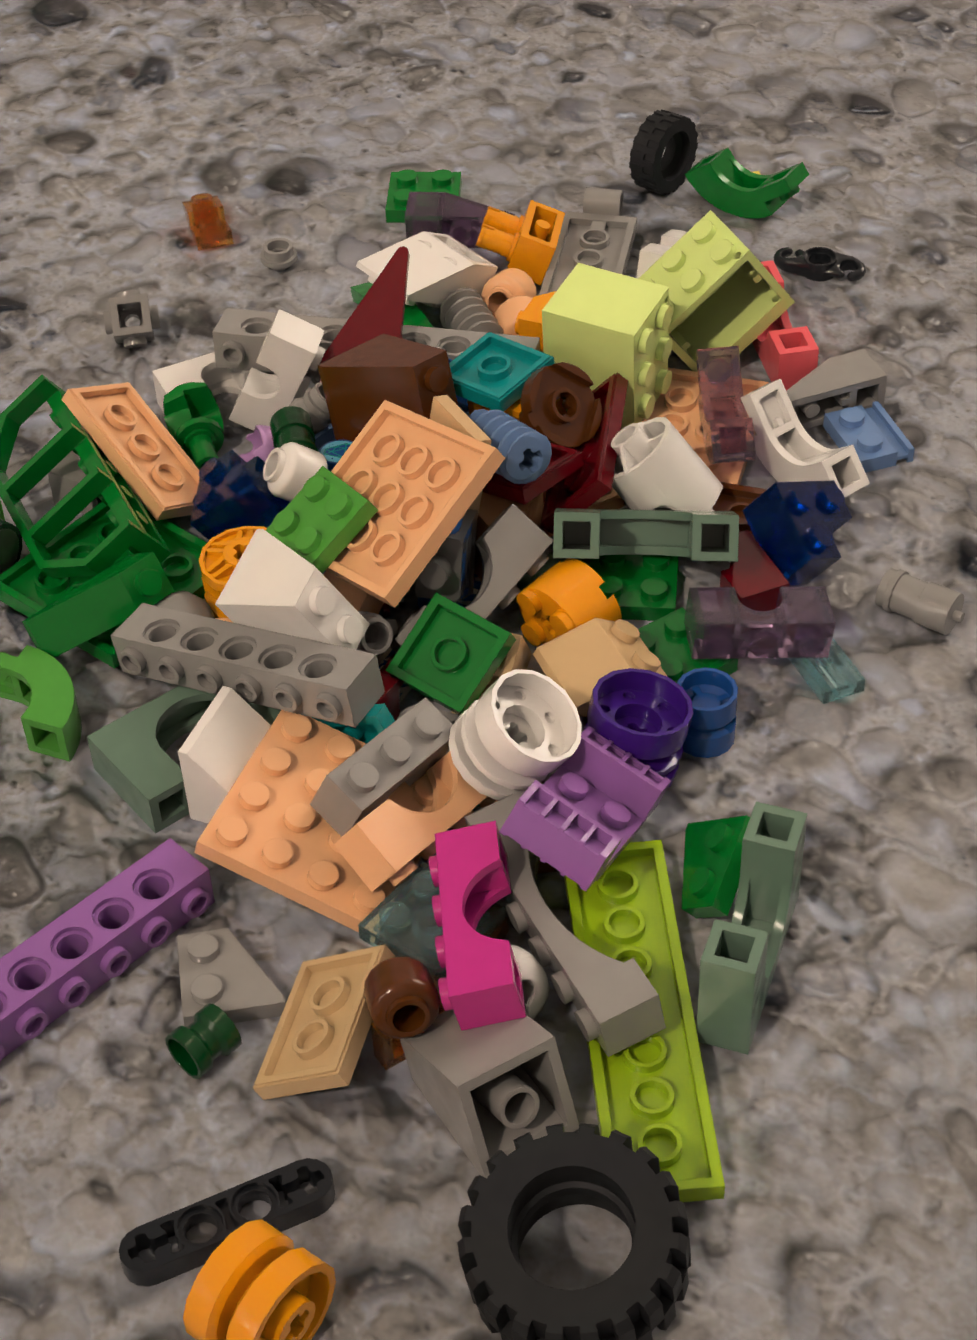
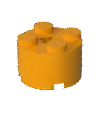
[516,558,622,647]

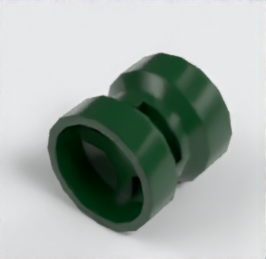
[165,1003,242,1079]

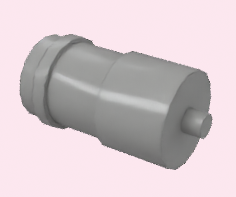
[875,568,965,635]

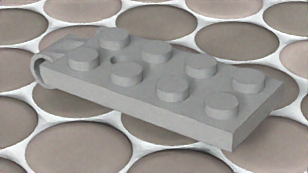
[539,187,637,295]

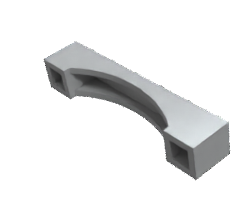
[465,792,666,1057]

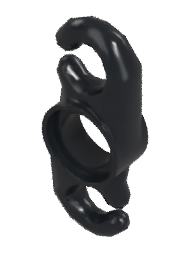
[773,247,866,282]

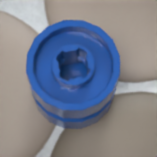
[677,667,738,758]

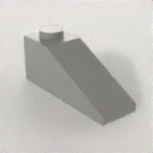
[786,349,887,429]

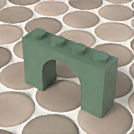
[553,508,739,562]
[87,686,281,834]
[696,802,807,1055]

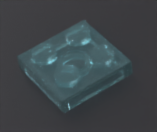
[358,862,505,985]

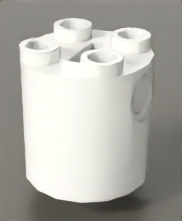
[611,417,723,511]

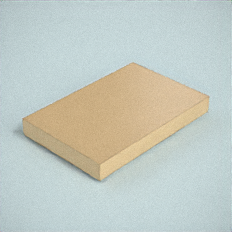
[253,944,395,1100]

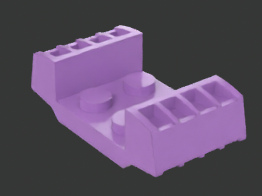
[499,726,671,892]

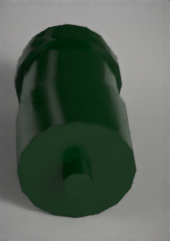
[270,406,319,452]

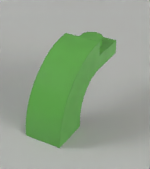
[0,645,82,762]

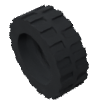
[629,109,698,195]

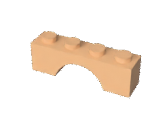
[333,751,497,892]

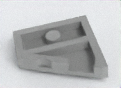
[176,928,285,1027]

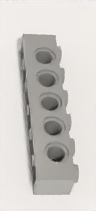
[110,603,385,728]

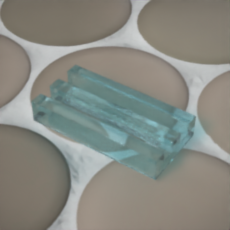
[779,622,865,704]

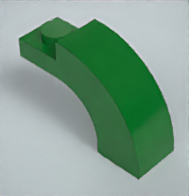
[684,147,810,218]

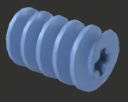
[469,409,552,484]

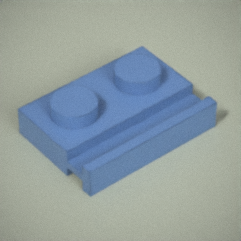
[823,401,915,473]

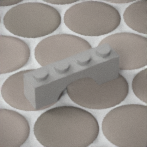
[390,504,553,653]

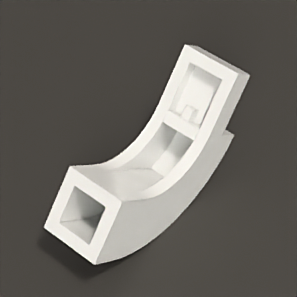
[741,379,870,504]

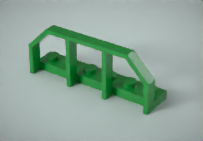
[0,375,171,578]

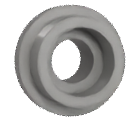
[260,238,298,271]

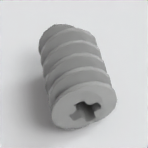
[439,288,504,334]

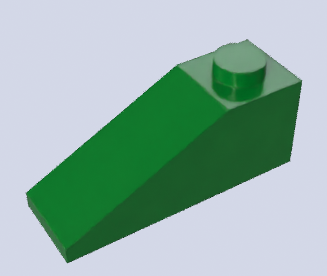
[22,552,174,658]

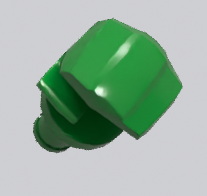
[163,382,224,478]

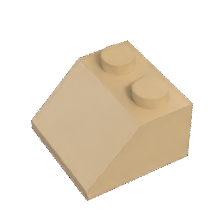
[533,618,668,717]

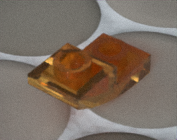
[182,193,234,251]

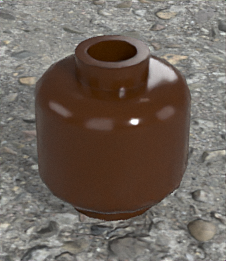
[364,956,440,1039]

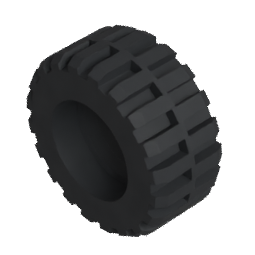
[457,1123,691,1340]

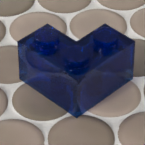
[190,449,290,540]
[742,480,852,585]

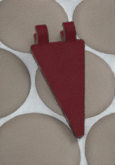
[319,246,410,383]

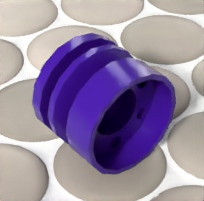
[584,668,693,787]

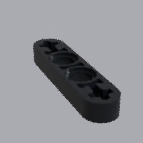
[119,1158,335,1287]

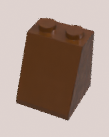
[317,333,458,441]

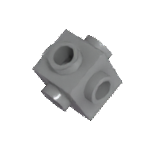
[103,290,161,349]

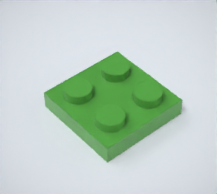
[265,466,378,574]

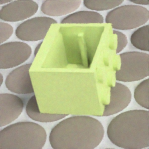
[638,210,795,375]
[542,263,673,429]

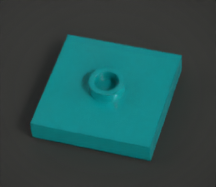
[449,332,555,412]

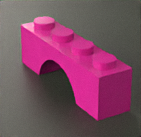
[428,820,526,1031]

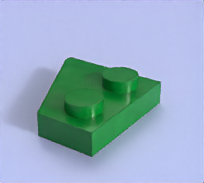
[681,815,750,919]

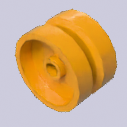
[183,1219,336,1340]

